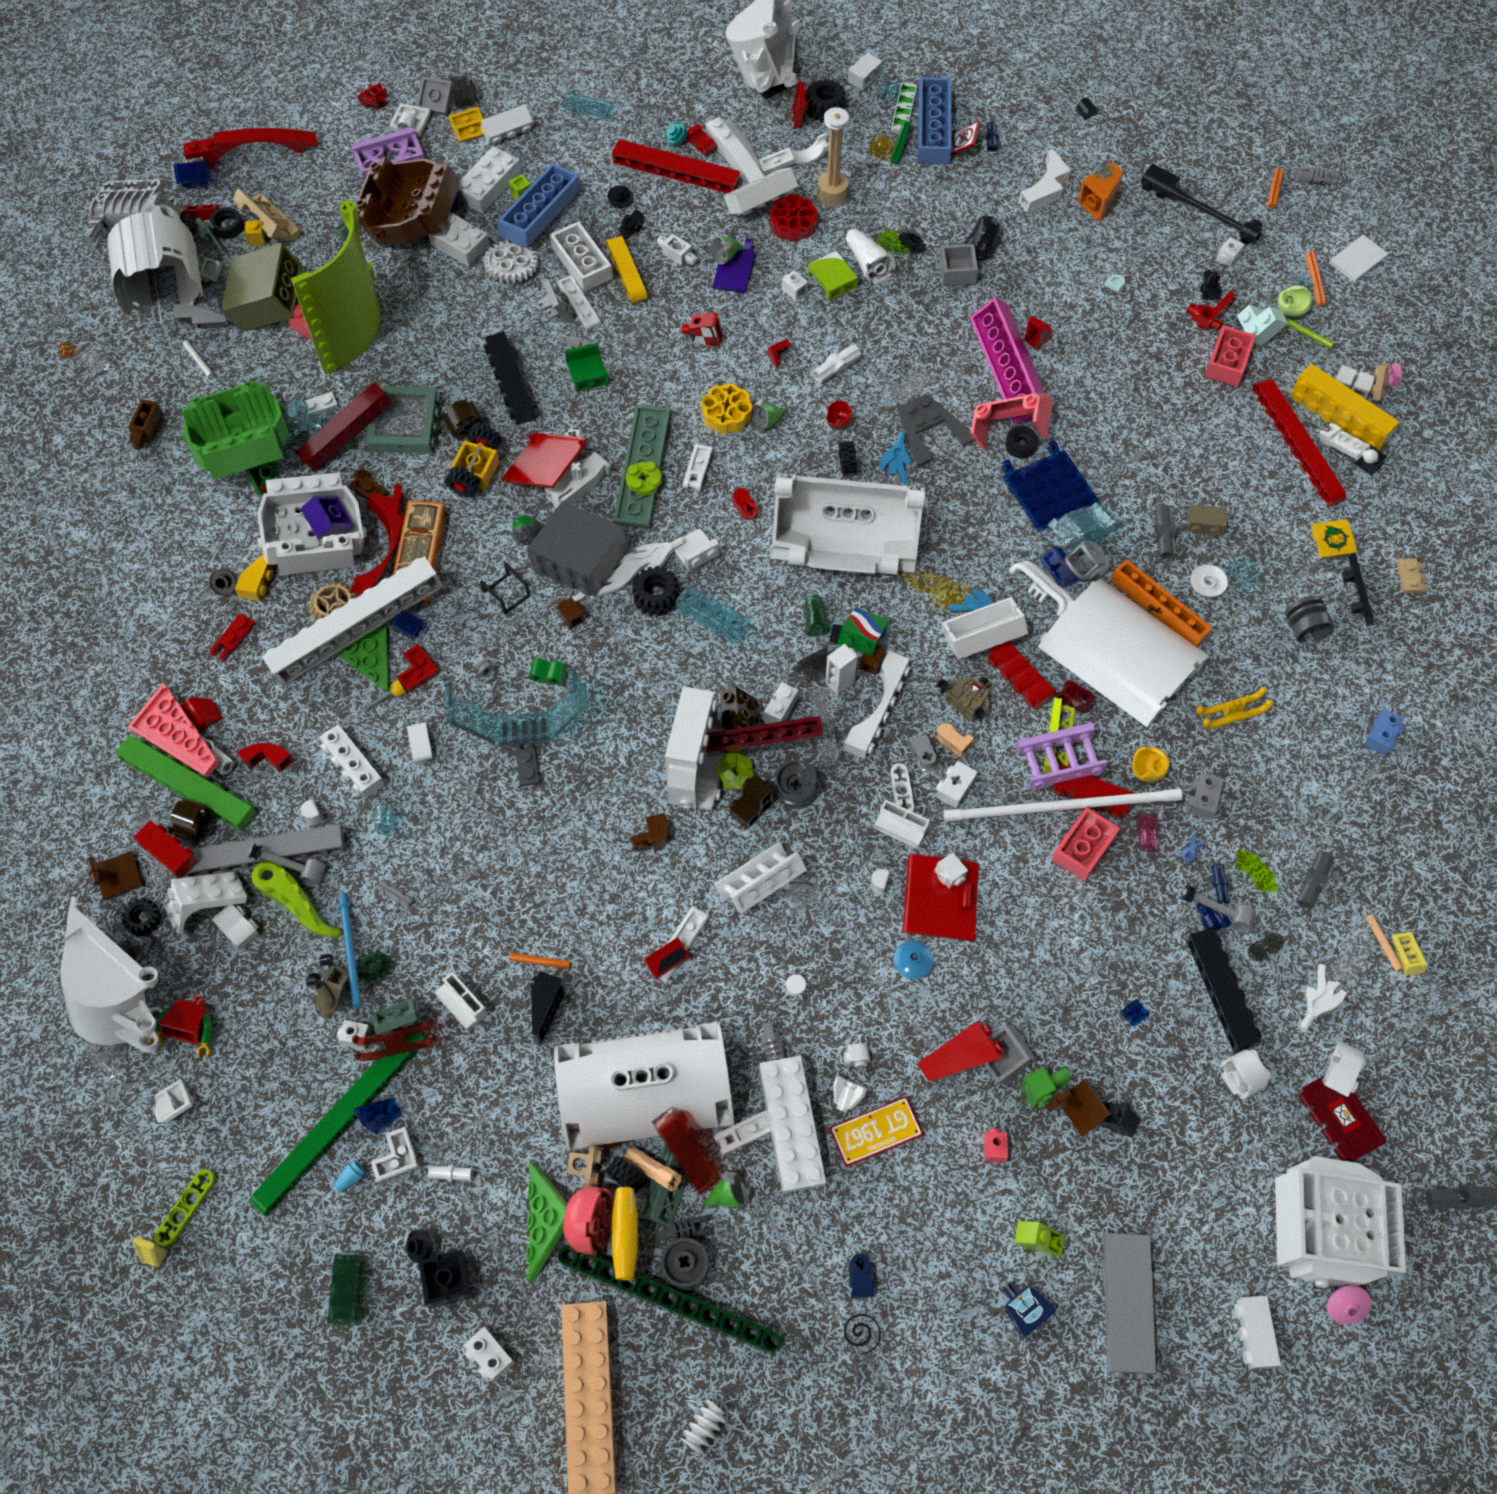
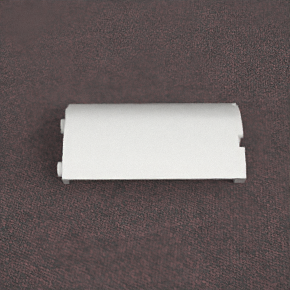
[1038,579,1210,727]

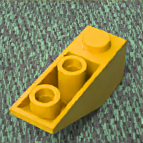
[235,554,277,601]

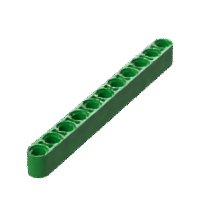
[249,1025,427,1216]

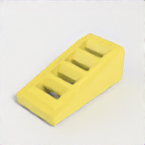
[1392,932,1427,976]
[133,1237,167,1267]

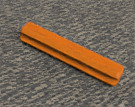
[1267,168,1284,208]

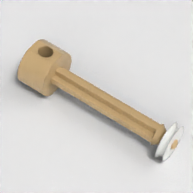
[817,107,850,207]

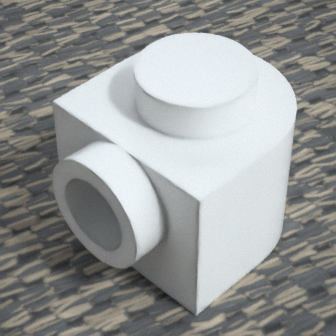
[843,1043,870,1068]

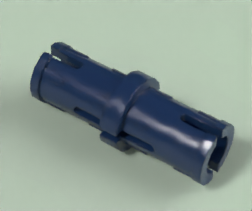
[985,121,998,152]
[1211,863,1230,904]

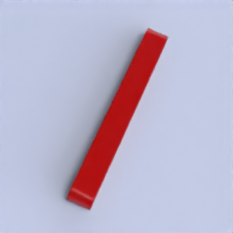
[1252,378,1346,506]

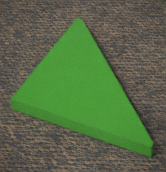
[336,627,389,692]
[526,1162,568,1282]

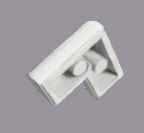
[371,1126,419,1183]

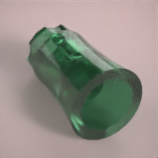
[804,595,831,637]

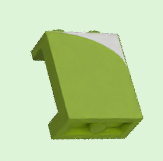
[808,251,858,301]

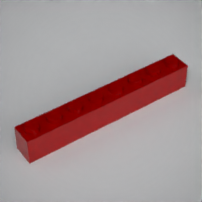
[612,139,740,194]

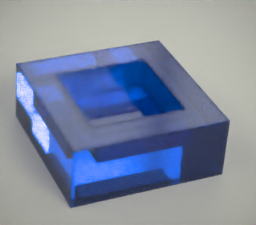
[1120,999,1150,1028]

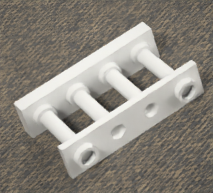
[714,842,807,914]

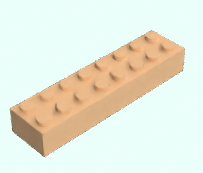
[561,1301,617,1494]

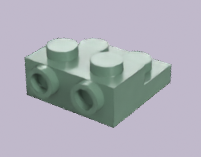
[372,998,419,1035]

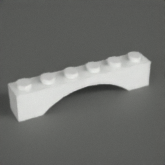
[844,651,911,759]

